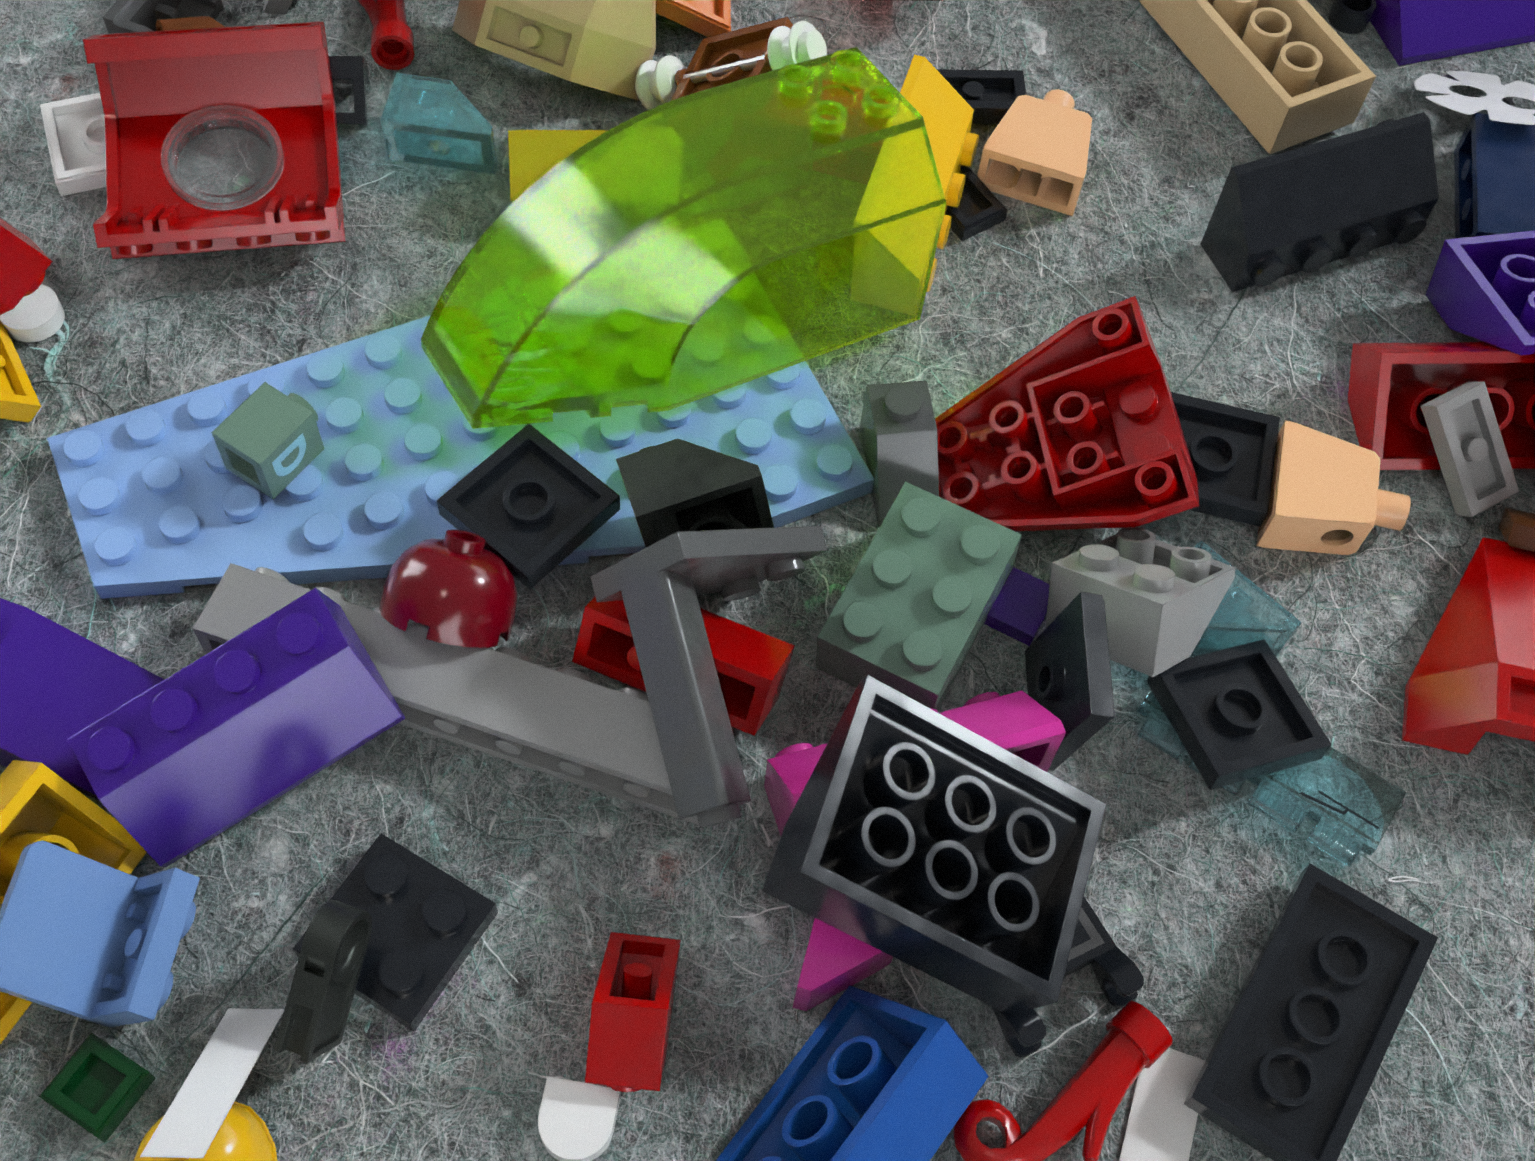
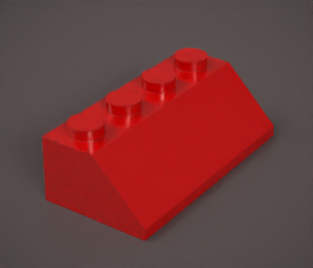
[1347,342,1535,470]

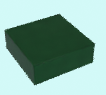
[39,1032,156,1143]

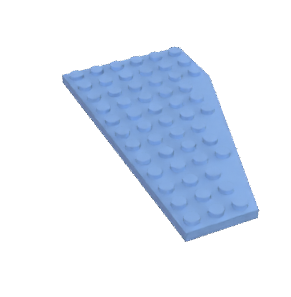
[47,221,874,599]

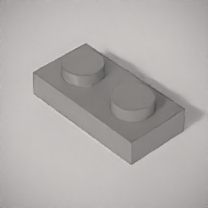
[1421,382,1519,517]

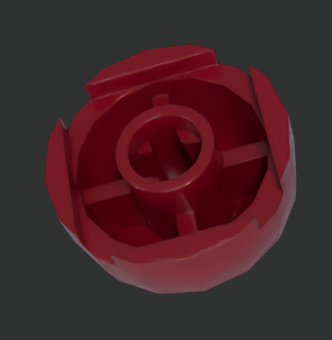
[379,530,517,648]

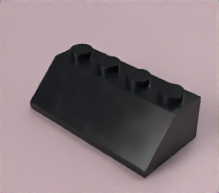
[1200,112,1439,292]

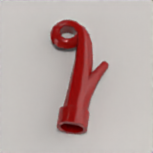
[357,0,414,70]
[953,1001,1173,1161]

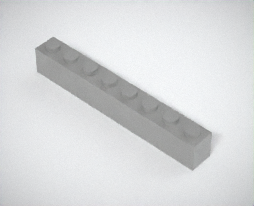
[193,563,699,825]

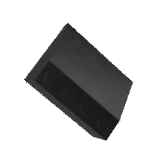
[762,675,1106,1014]

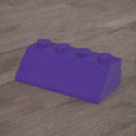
[1370,0,1535,66]
[67,588,406,867]

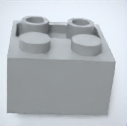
[1045,528,1236,677]

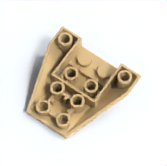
[452,0,656,100]

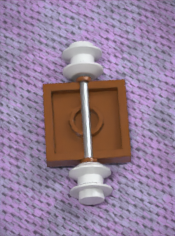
[635,16,827,130]

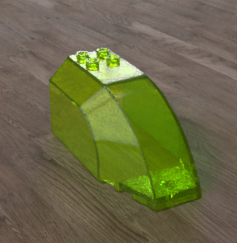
[421,47,946,429]

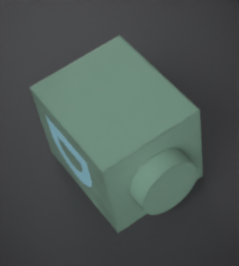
[211,382,325,499]

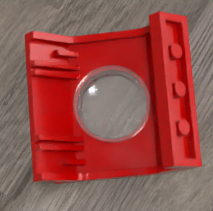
[83,21,346,259]

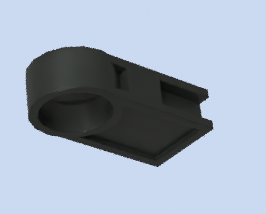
[274,900,372,1063]

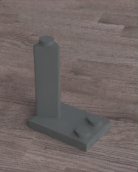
[590,526,828,828]

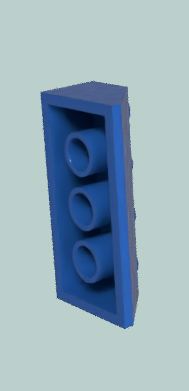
[716,985,989,1161]

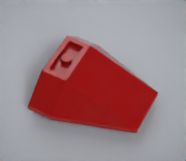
[935,296,1199,532]
[1402,537,1535,755]

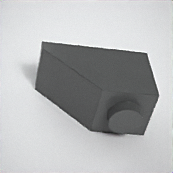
[860,380,939,527]

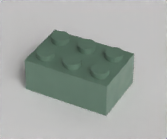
[816,481,1022,710]

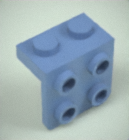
[0,841,200,1028]

